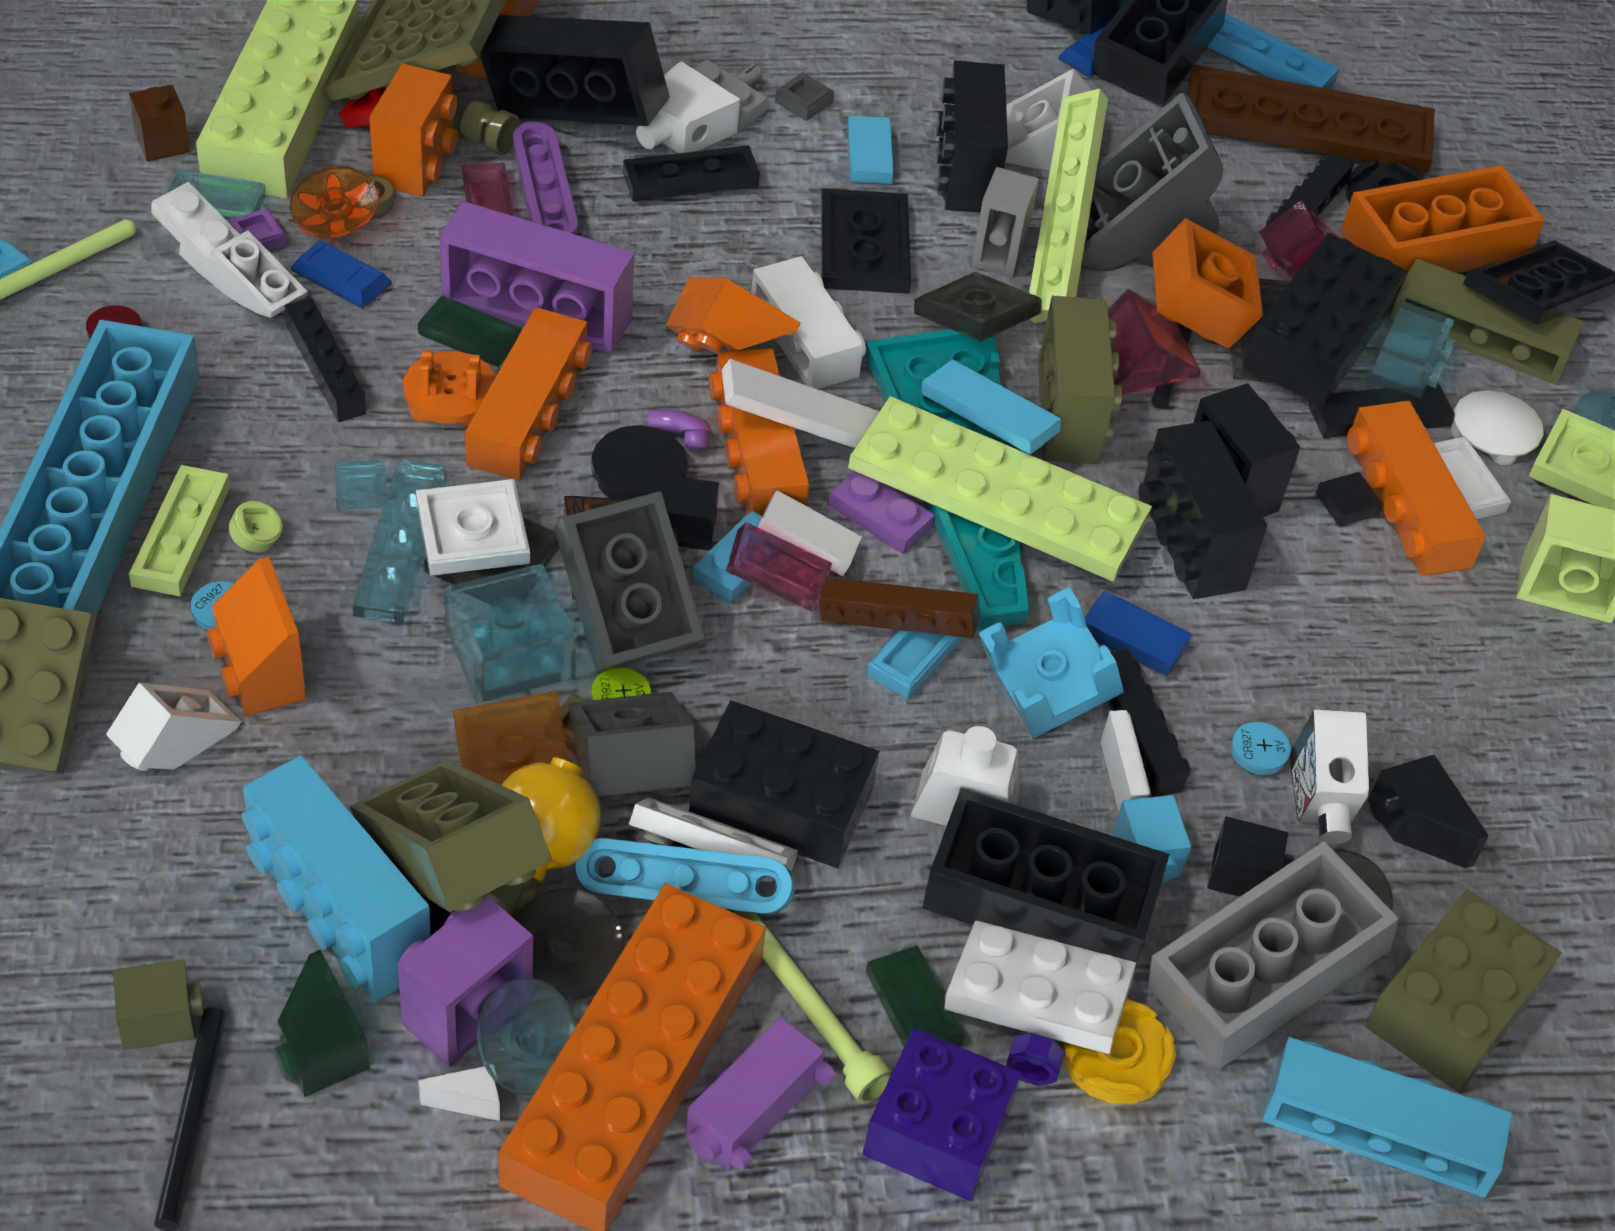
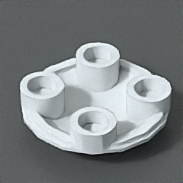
[1451,390,1544,465]

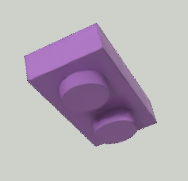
[828,471,935,554]

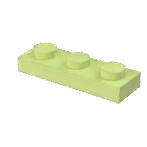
[129,465,231,596]

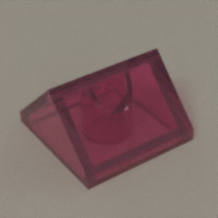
[1108,289,1200,394]

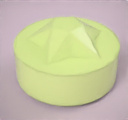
[229,501,283,553]

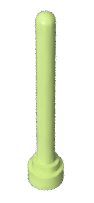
[0,219,136,300]
[728,910,893,1104]

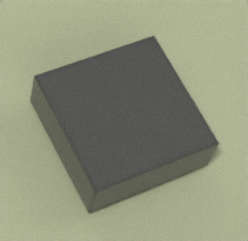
[775,72,834,121]

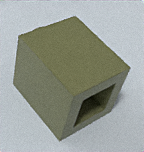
[113,959,204,1050]

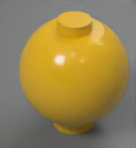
[502,757,601,884]

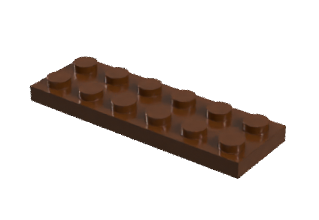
[1187,64,1435,173]

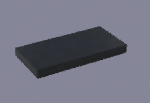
[1463,240,1615,325]

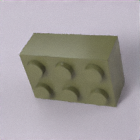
[1038,295,1122,464]
[1365,889,1562,1094]

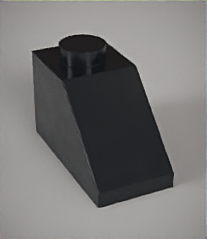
[1368,754,1489,868]

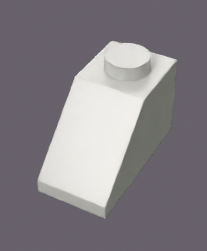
[106,683,242,771]

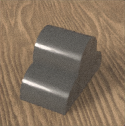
[1081,92,1223,270]

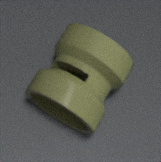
[460,99,519,155]

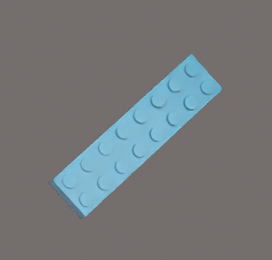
[0,320,200,616]

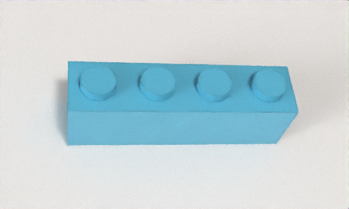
[1261,1037,1513,1198]

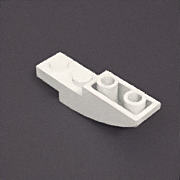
[151,182,308,318]

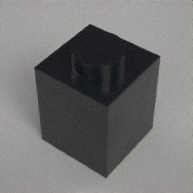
[658,475,719,551]
[1207,816,1294,897]

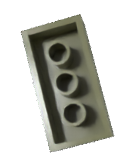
[350,760,552,912]

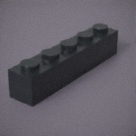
[1265,152,1355,250]
[284,298,366,422]
[1107,648,1190,797]

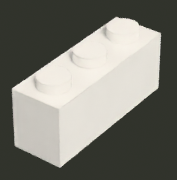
[751,256,866,389]

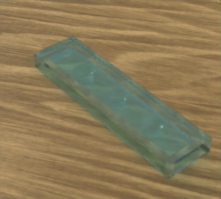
[352,459,447,624]

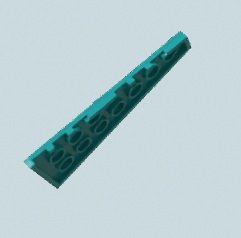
[865,323,1029,630]

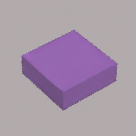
[226,208,287,252]

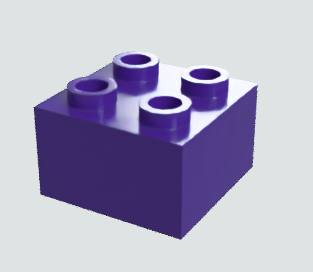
[862,1028,1022,1201]

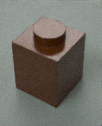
[129,84,190,161]

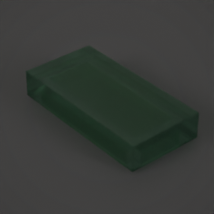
[418,295,522,367]
[866,945,965,1047]

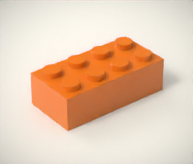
[1341,165,1545,283]

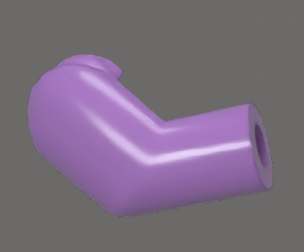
[648,409,712,450]

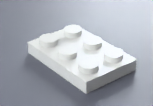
[944,920,1136,1054]

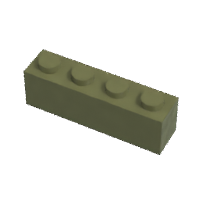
[1389,258,1585,385]

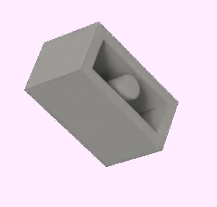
[971,167,1039,278]

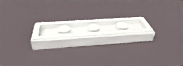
[722,359,880,448]

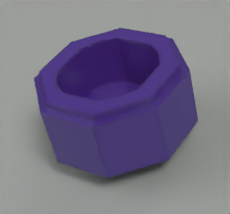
[1006,1033,1065,1086]

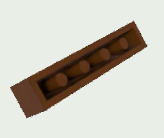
[818,577,980,638]

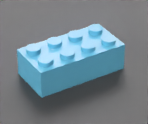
[241,755,431,1003]

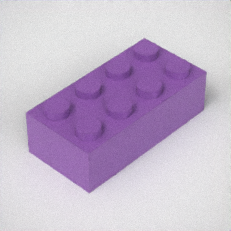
[440,201,635,355]

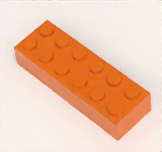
[498,883,766,1231]

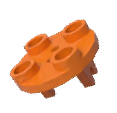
[403,350,496,426]

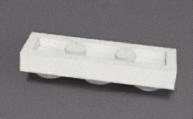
[629,797,799,882]

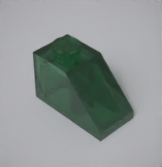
[273,950,370,1097]

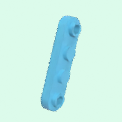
[575,838,795,915]

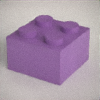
[397,894,533,1067]

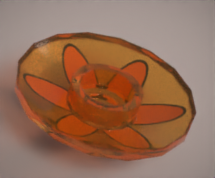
[289,166,379,238]

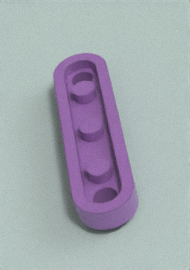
[513,122,578,235]

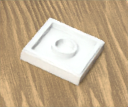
[416,479,530,576]

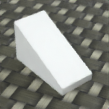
[418,1065,500,1121]

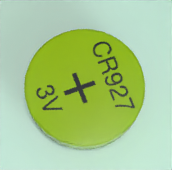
[591,667,651,701]

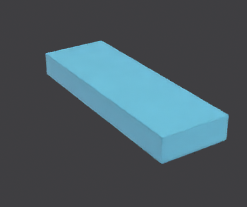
[922,359,1061,455]

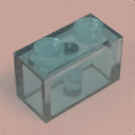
[1368,302,1456,398]

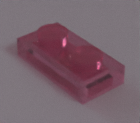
[726,522,832,612]

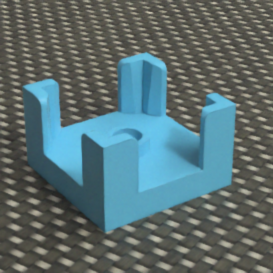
[979,587,1124,739]

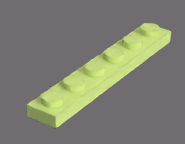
[1026,88,1108,323]

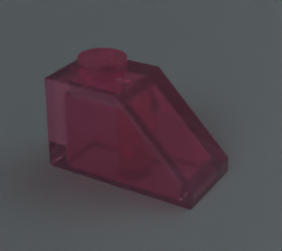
[1259,200,1340,278]

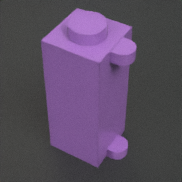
[685,1016,835,1171]

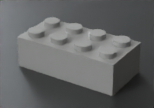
[1148,841,1399,1069]

